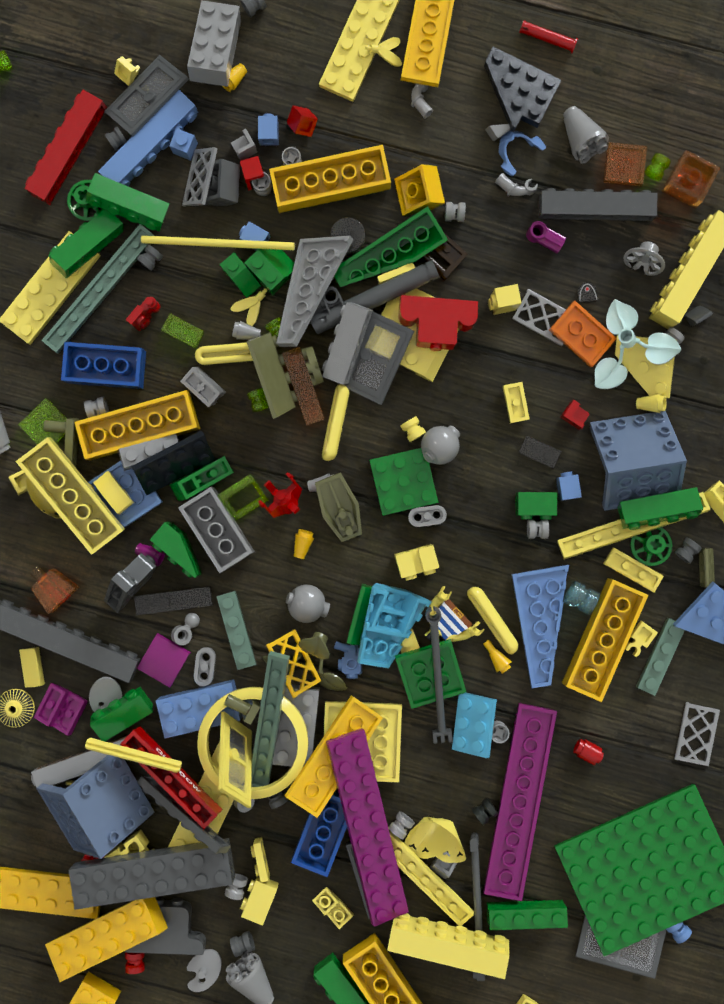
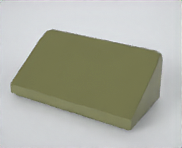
[699,548,715,588]

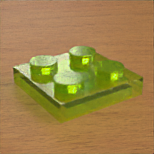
[18,398,67,445]

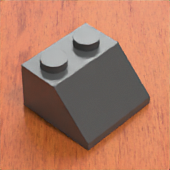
[197,159,240,206]

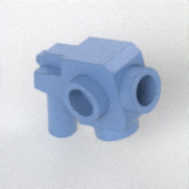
[334,641,362,679]

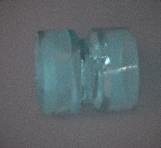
[564,581,600,615]

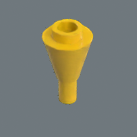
[483,640,512,674]

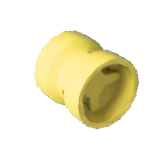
[400,416,426,442]

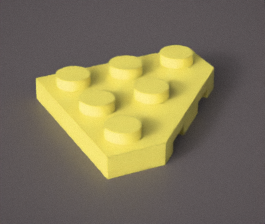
[615,335,677,398]

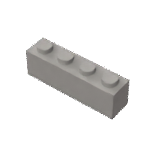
[322,302,373,385]

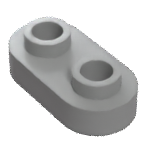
[408,505,447,527]
[194,647,216,686]

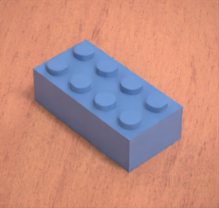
[156,679,243,739]

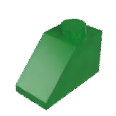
[219,252,261,298]

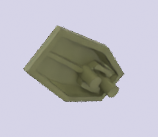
[315,472,362,542]

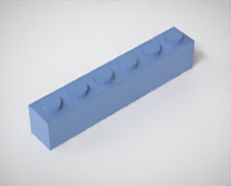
[98,90,198,186]

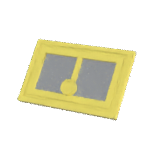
[218,711,252,808]

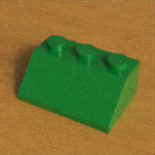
[347,584,373,645]

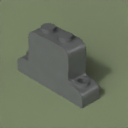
[104,553,156,613]
[125,897,206,955]

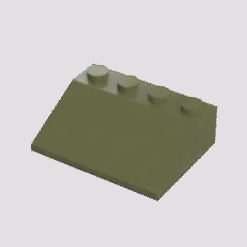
[247,332,298,419]

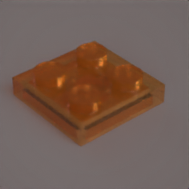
[604,142,647,186]

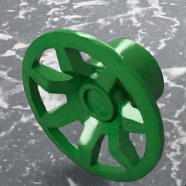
[67,180,104,221]
[630,527,672,566]

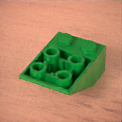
[150,522,202,578]

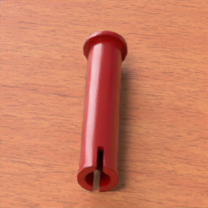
[519,20,578,54]

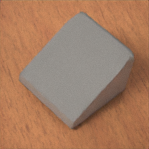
[485,124,510,141]
[429,852,457,879]

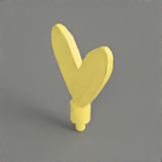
[365,37,402,67]
[231,288,267,326]

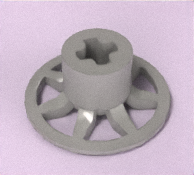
[624,242,665,276]

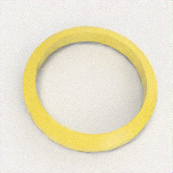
[197,687,308,799]

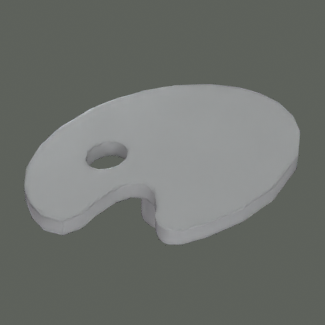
[89,677,122,712]
[187,949,222,992]

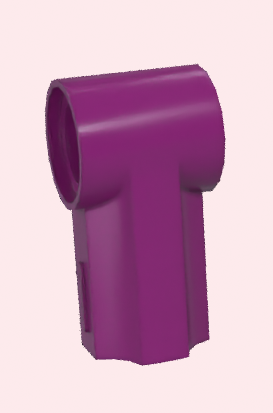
[526,221,566,253]

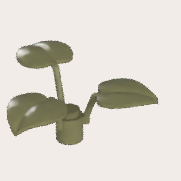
[262,632,348,691]

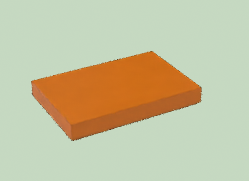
[549,300,617,368]

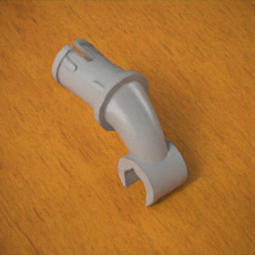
[411,83,433,119]
[495,173,538,196]

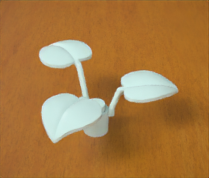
[595,299,681,389]

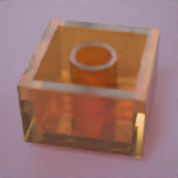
[662,150,720,208]

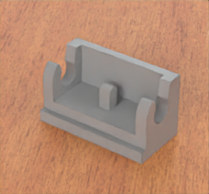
[180,367,226,407]

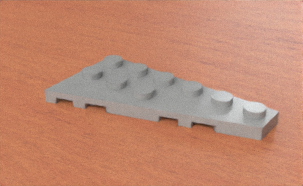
[276,236,353,347]

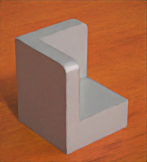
[231,129,257,161]

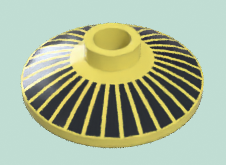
[0,689,35,727]

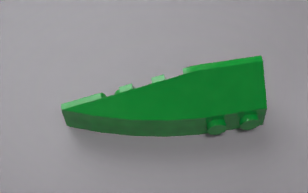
[334,206,448,287]

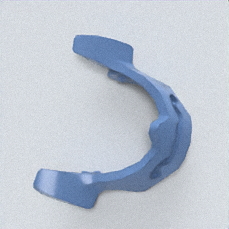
[498,131,546,176]

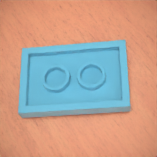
[452,693,497,758]

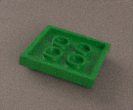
[370,448,438,516]
[395,639,466,709]

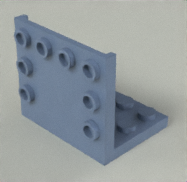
[590,411,687,511]
[36,755,155,859]

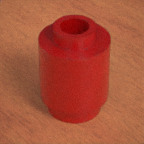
[573,739,604,765]

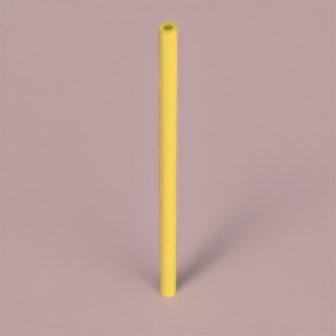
[141,236,295,250]

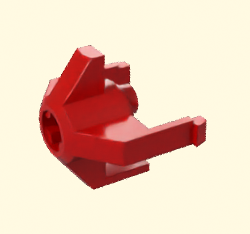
[258,472,302,518]

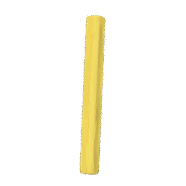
[85,738,182,773]

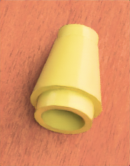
[636,394,667,413]

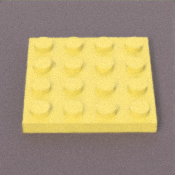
[324,701,402,782]

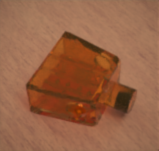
[31,566,79,614]

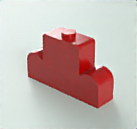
[398,295,478,351]

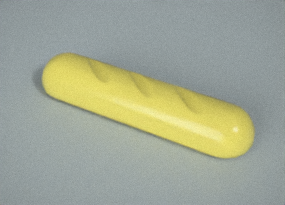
[195,343,253,365]
[322,384,349,461]
[467,587,518,655]

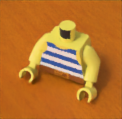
[425,586,485,642]

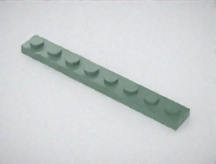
[41,224,154,354]
[251,651,290,787]

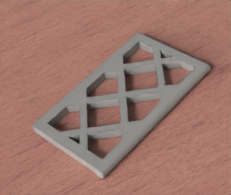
[182,147,217,207]
[512,289,566,346]
[674,702,720,766]

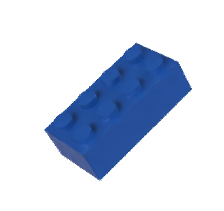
[61,342,146,389]
[291,790,347,877]

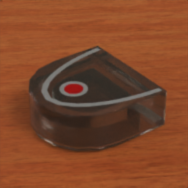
[577,282,598,303]

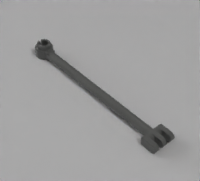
[425,606,453,744]
[470,832,485,981]

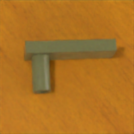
[44,418,79,467]
[224,694,260,725]

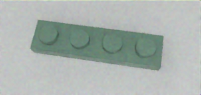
[216,591,257,670]
[636,618,685,696]

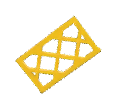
[266,629,321,698]

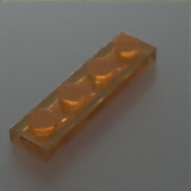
[282,347,325,426]

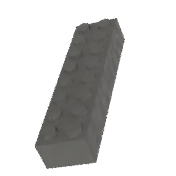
[68,838,235,910]

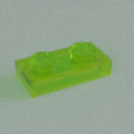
[161,314,205,349]

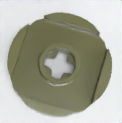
[301,346,324,386]

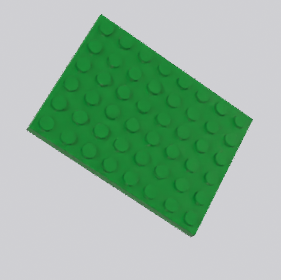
[554,784,724,956]

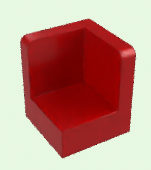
[287,105,318,137]
[240,156,264,190]
[560,400,589,430]

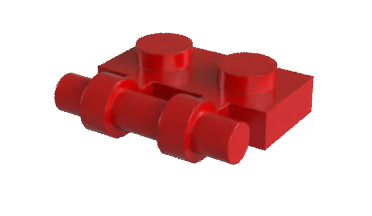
[125,297,161,331]

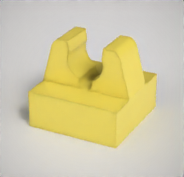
[114,56,140,86]

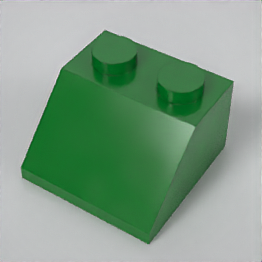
[244,241,294,295]

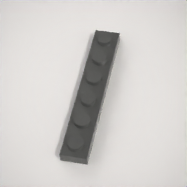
[137,776,231,854]

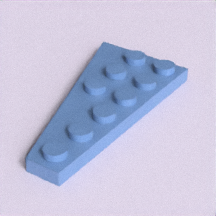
[511,565,569,688]
[673,582,724,644]

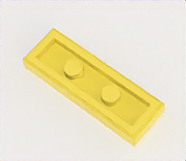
[603,547,664,593]

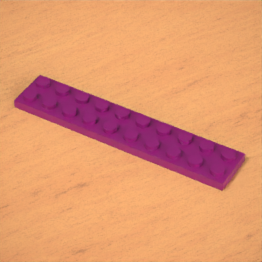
[483,703,557,901]
[326,728,409,927]

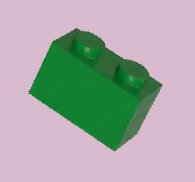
[516,492,557,519]

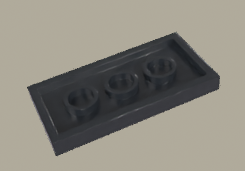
[131,430,215,496]

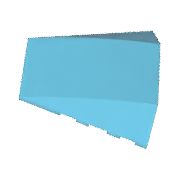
[357,583,432,668]

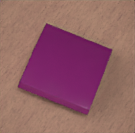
[137,633,191,688]
[33,683,88,736]

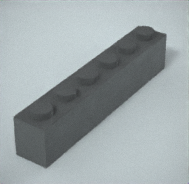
[538,188,657,221]

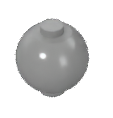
[421,425,460,465]
[286,584,330,623]

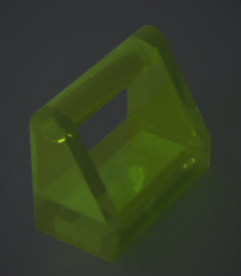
[218,474,268,521]

